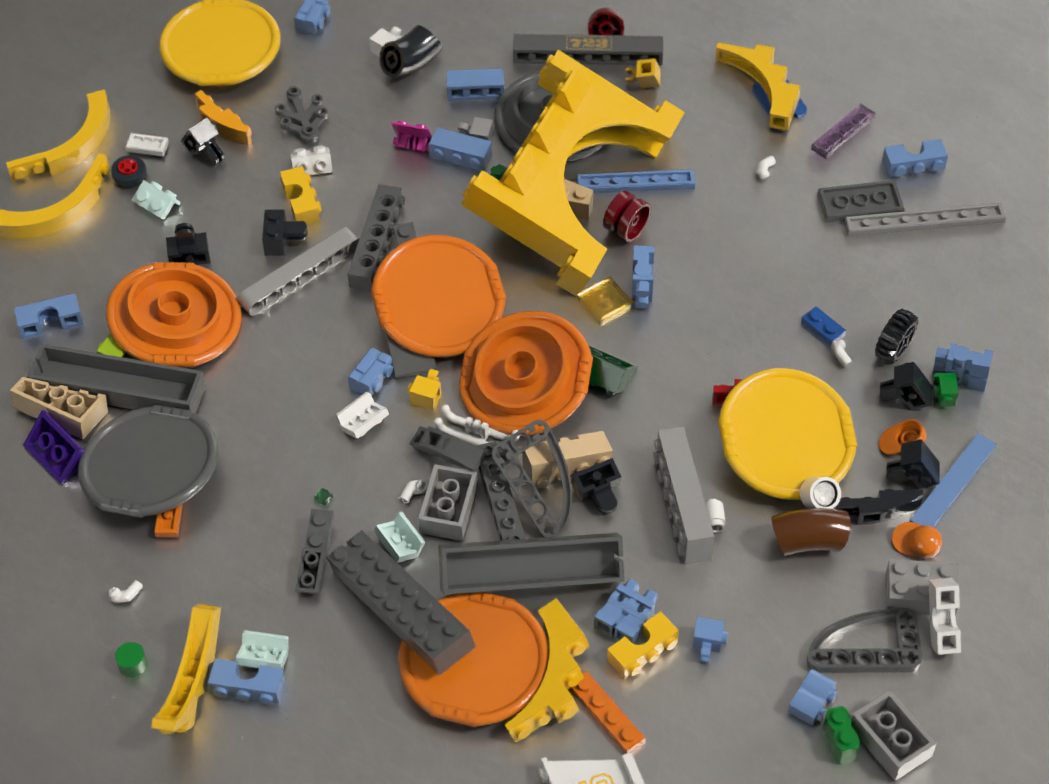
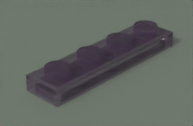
[811,104,876,159]

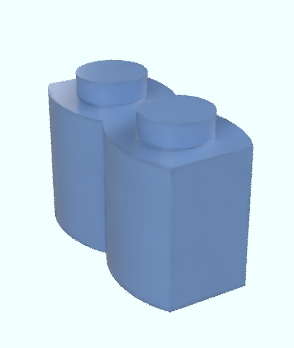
[788,669,838,726]

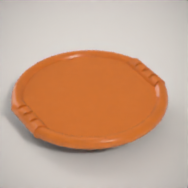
[370,235,507,357]
[106,262,242,368]
[458,311,593,436]
[398,592,550,727]

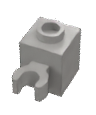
[458,117,494,141]

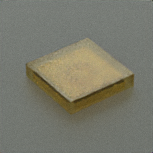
[577,276,634,326]

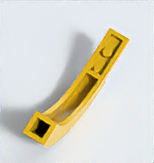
[6,89,110,181]
[0,153,110,239]

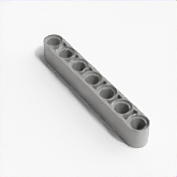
[237,227,359,316]

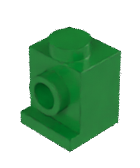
[931,373,959,407]

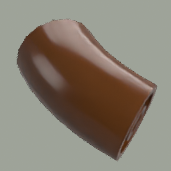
[771,508,851,556]

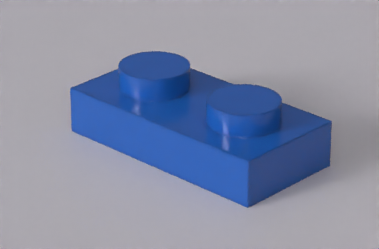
[801,306,846,346]

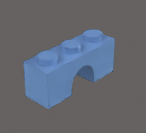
[882,139,948,177]
[14,294,83,339]
[208,658,285,705]

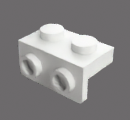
[290,146,333,175]
[336,392,389,439]

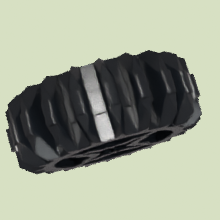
[875,308,918,364]

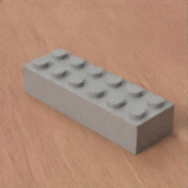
[653,427,714,564]

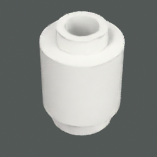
[705,499,726,533]

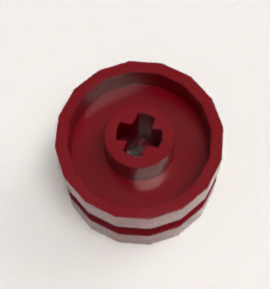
[603,190,651,242]

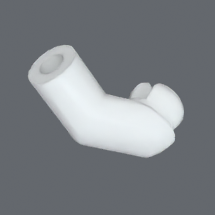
[756,155,776,180]
[831,339,852,367]
[398,479,429,504]
[108,580,143,603]

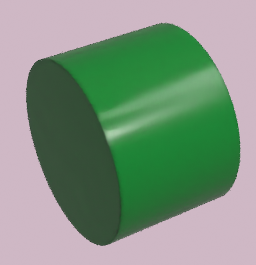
[115,642,147,677]

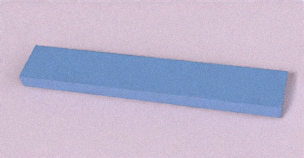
[576,169,695,193]
[910,433,997,527]

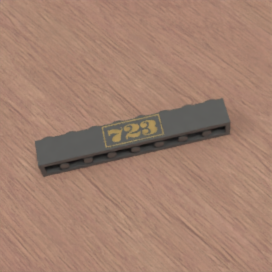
[513,34,663,66]

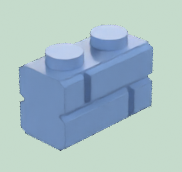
[294,0,331,36]
[348,347,394,396]

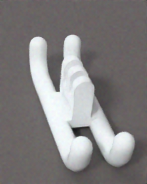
[434,405,520,456]

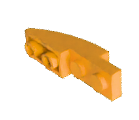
[195,90,252,145]

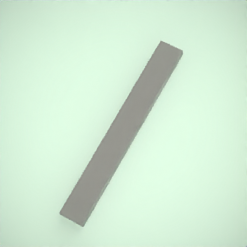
[844,203,1006,237]

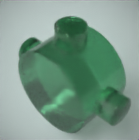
[314,488,333,506]

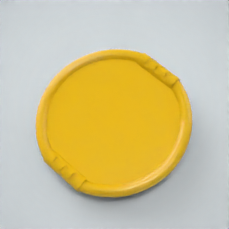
[159,0,281,86]
[718,368,858,500]

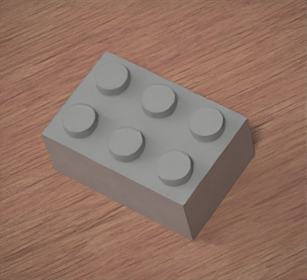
[418,464,478,541]
[886,559,959,616]
[851,690,936,781]

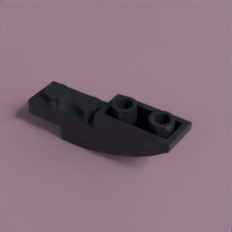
[834,489,924,525]

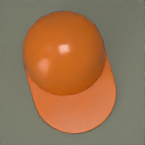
[879,419,927,455]
[892,522,942,559]

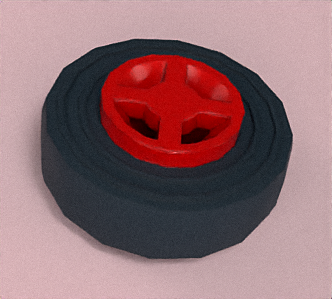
[111,155,147,187]

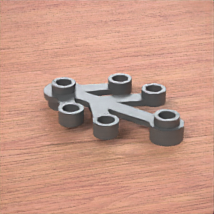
[274,86,328,143]

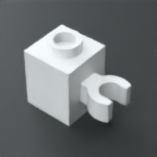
[369,26,402,56]

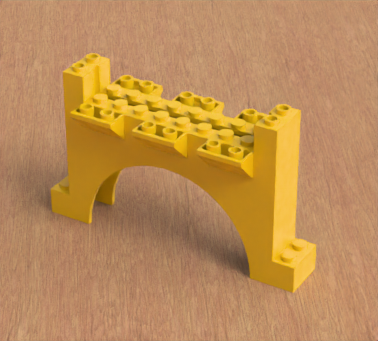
[461,50,685,297]

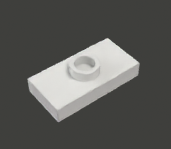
[125,133,169,156]

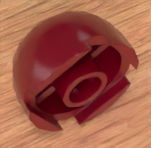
[587,7,625,36]

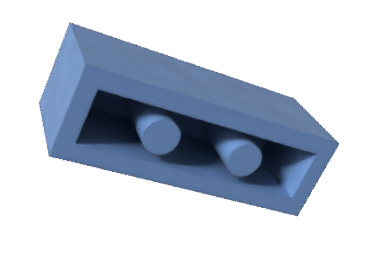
[447,68,504,101]
[429,128,492,171]

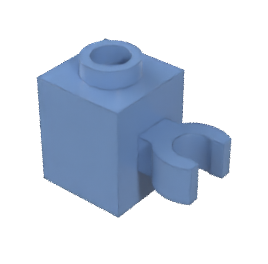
[693,617,728,663]

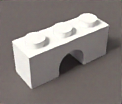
[929,578,961,655]

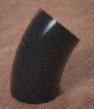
[379,25,443,78]

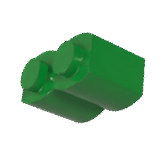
[823,706,860,764]

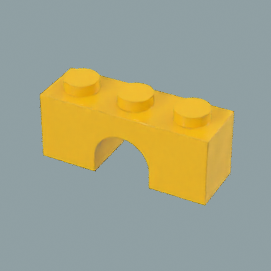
[280,166,322,225]
[607,611,679,680]

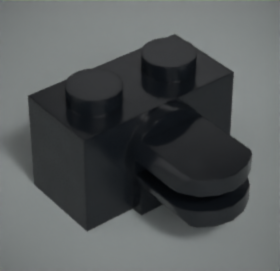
[180,118,225,165]
[262,209,308,256]
[166,223,211,265]
[879,361,932,410]
[886,439,940,489]
[571,458,622,515]

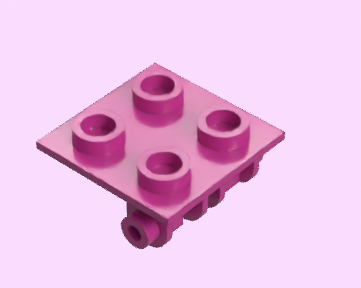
[391,121,432,152]

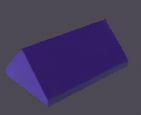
[23,410,84,484]

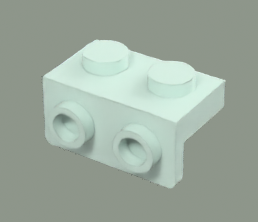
[132,180,181,220]
[373,512,425,563]
[236,630,288,668]

